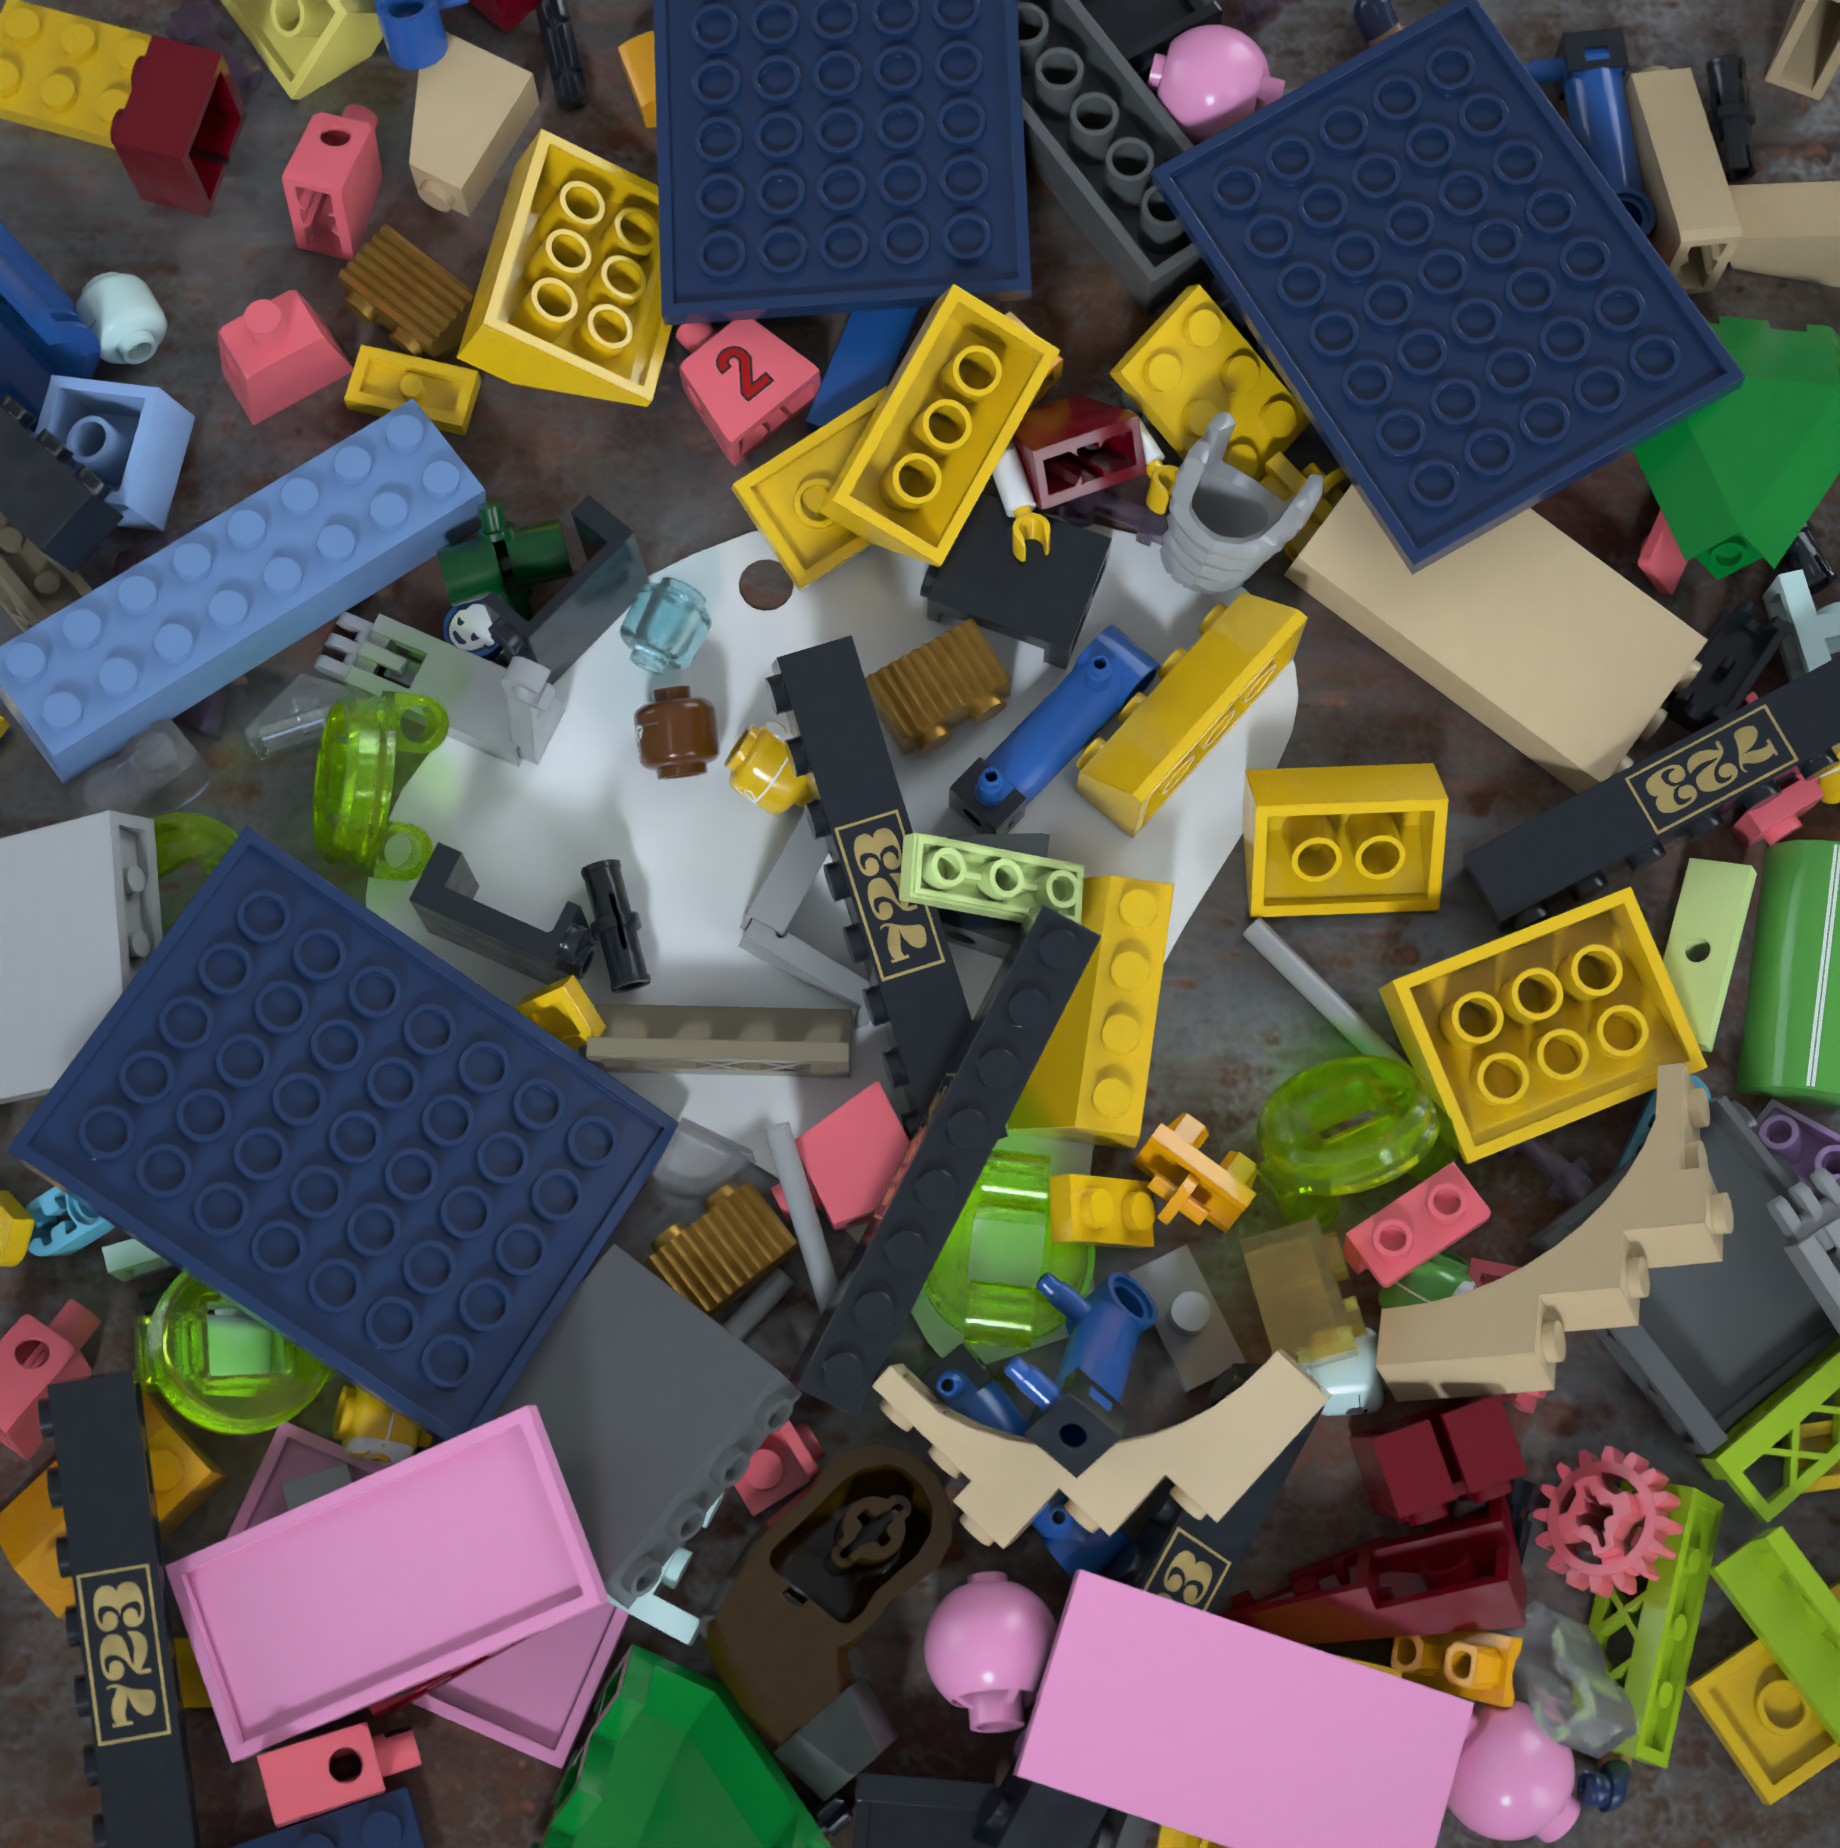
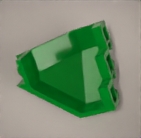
[1632,316,1840,581]
[531,1644,833,1848]

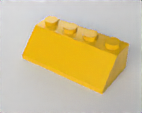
[818,284,1060,567]
[1076,592,1308,838]
[1007,875,1175,1151]

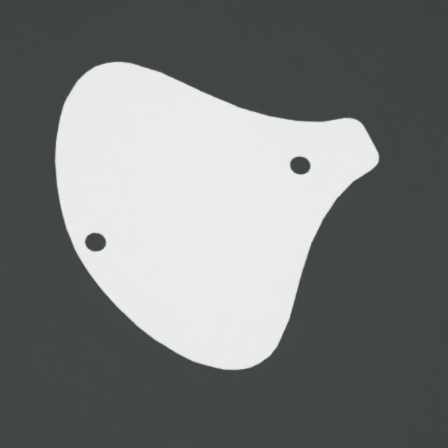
[366,514,1299,1365]

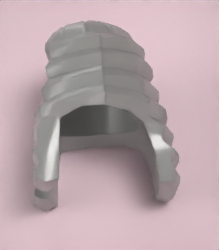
[1159,412,1323,594]

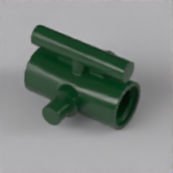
[437,500,573,622]

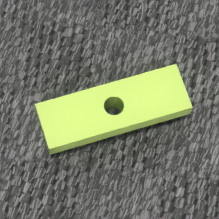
[899,832,1084,924]
[1663,858,1757,1052]

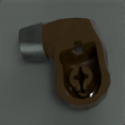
[699,1442,952,1801]

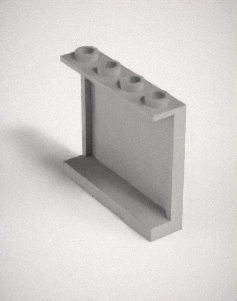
[0,810,163,1105]

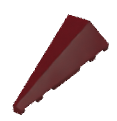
[1214,1495,1527,1644]

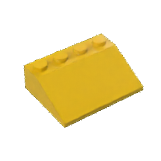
[457,128,672,407]
[1378,886,1708,1164]

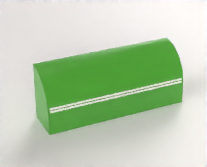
[1736,840,1840,1110]

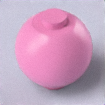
[1147,25,1285,146]
[924,1571,1058,1733]
[1447,1700,1581,1843]

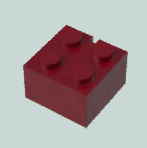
[110,35,247,217]
[1348,1394,1528,1526]

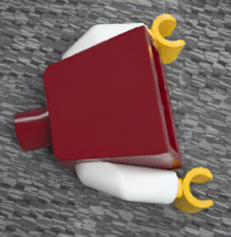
[992,396,1179,562]

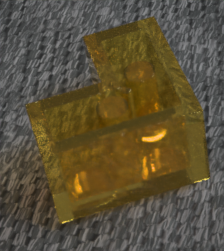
[1239,1218,1367,1370]

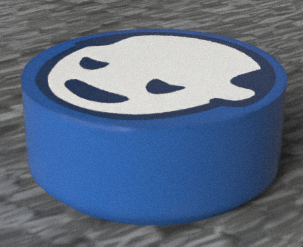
[443,599,503,661]

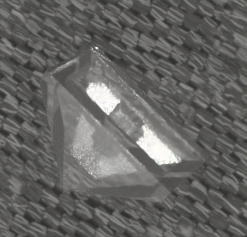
[245,674,380,760]

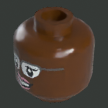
[634,686,720,780]

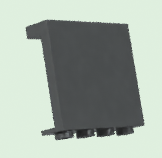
[1525,1095,1840,1455]
[490,1244,802,1609]

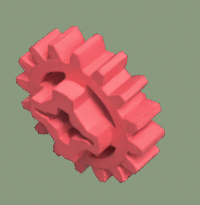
[1533,1446,1683,1598]

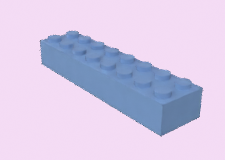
[0,399,486,785]

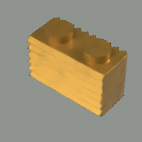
[338,224,476,363]
[865,618,1012,756]
[645,1180,800,1318]

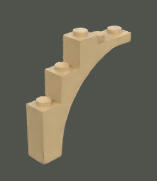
[1376,1062,1734,1402]
[872,1348,1333,1549]

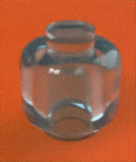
[619,577,712,675]

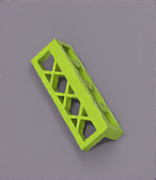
[1694,1337,1840,1523]
[1564,1480,1725,1769]
[1708,1526,1840,1748]

